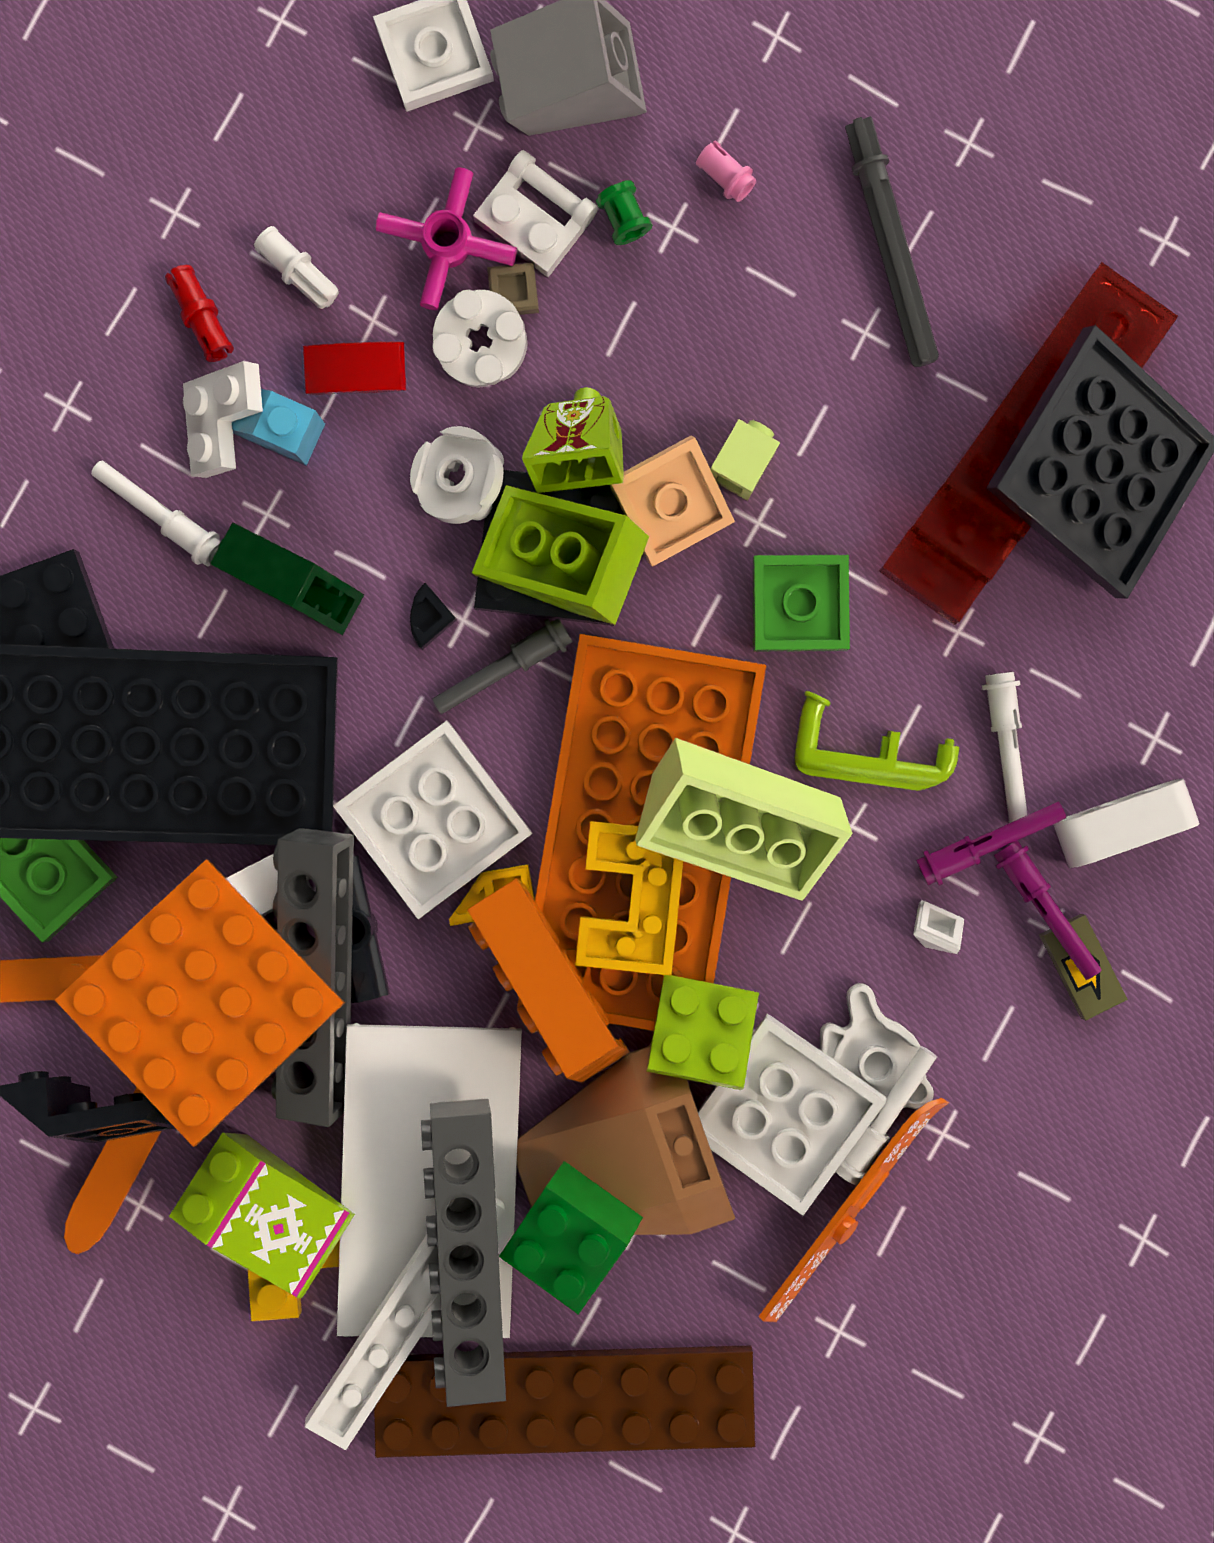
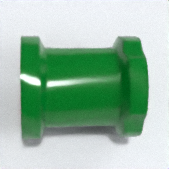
[596,180,653,245]

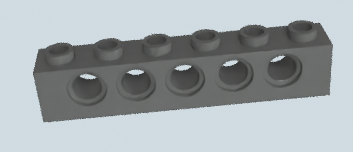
[272,828,354,1127]
[421,1099,506,1407]

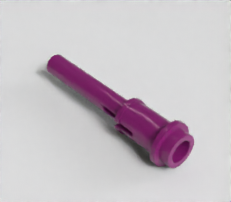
[916,801,1067,886]
[994,840,1102,980]

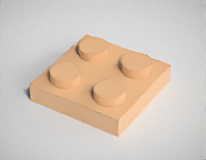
[610,436,735,567]

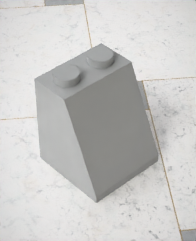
[490,0,647,136]

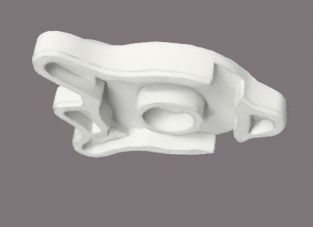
[819,983,934,1110]

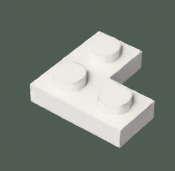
[183,361,263,478]

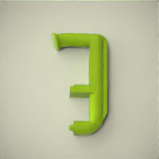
[794,691,959,791]

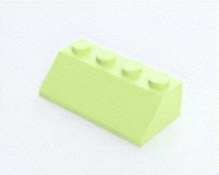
[635,738,853,901]

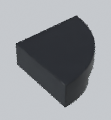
[410,583,457,650]

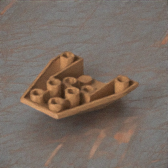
[517,1045,736,1235]

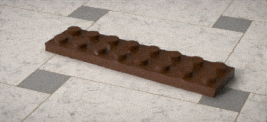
[374,1345,756,1458]

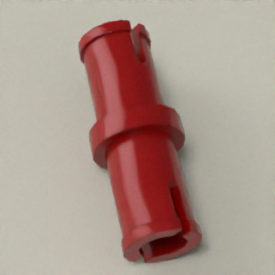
[165,265,234,362]

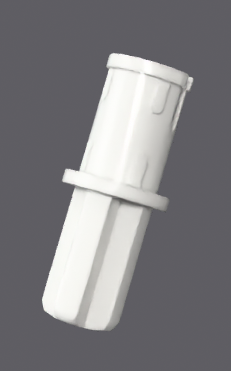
[254,226,339,309]

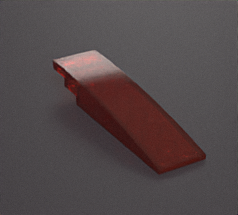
[879,262,1178,625]

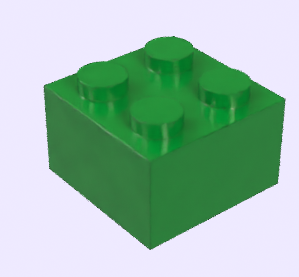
[499,1161,643,1315]

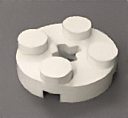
[432,290,528,388]
[410,426,504,524]

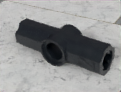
[351,855,390,1003]

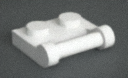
[473,150,598,277]

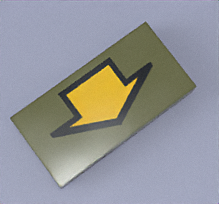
[1039,914,1128,1021]

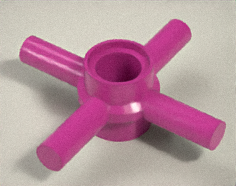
[376,167,517,310]

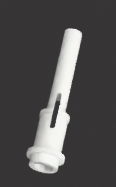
[91,460,221,566]
[982,672,1027,823]
[835,1046,937,1185]

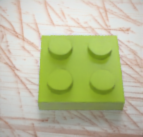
[646,975,759,1090]

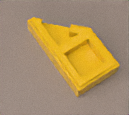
[449,864,535,926]

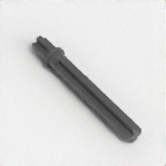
[845,116,939,367]

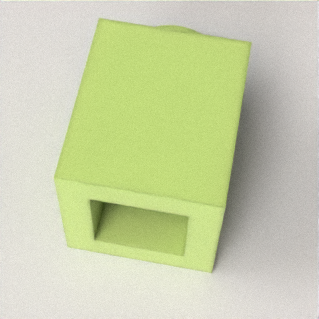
[710,419,780,501]

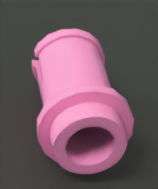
[696,140,756,202]

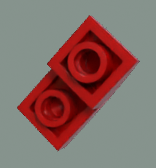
[303,342,406,395]

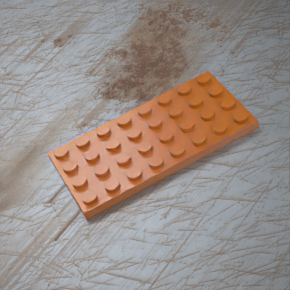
[517,634,766,1031]

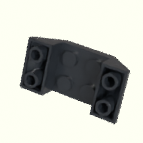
[0,1071,176,1143]

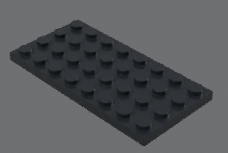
[0,644,338,845]

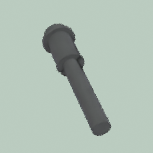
[432,618,573,714]

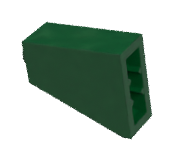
[210,522,365,636]

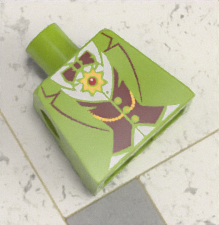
[522,387,624,493]

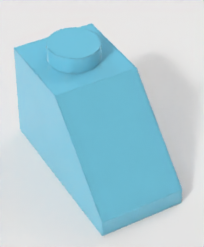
[232,389,325,466]

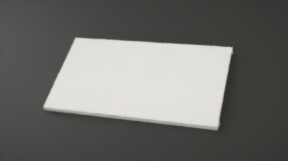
[337,1023,522,1338]

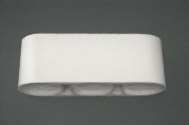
[1053,779,1200,868]

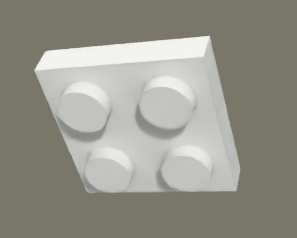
[373,0,494,112]

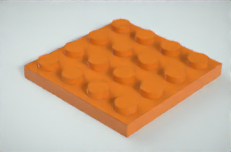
[55,859,345,1147]

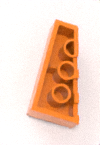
[467,878,630,1083]

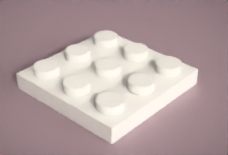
[333,720,533,919]
[698,1013,886,1215]

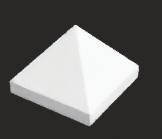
[913,900,964,954]

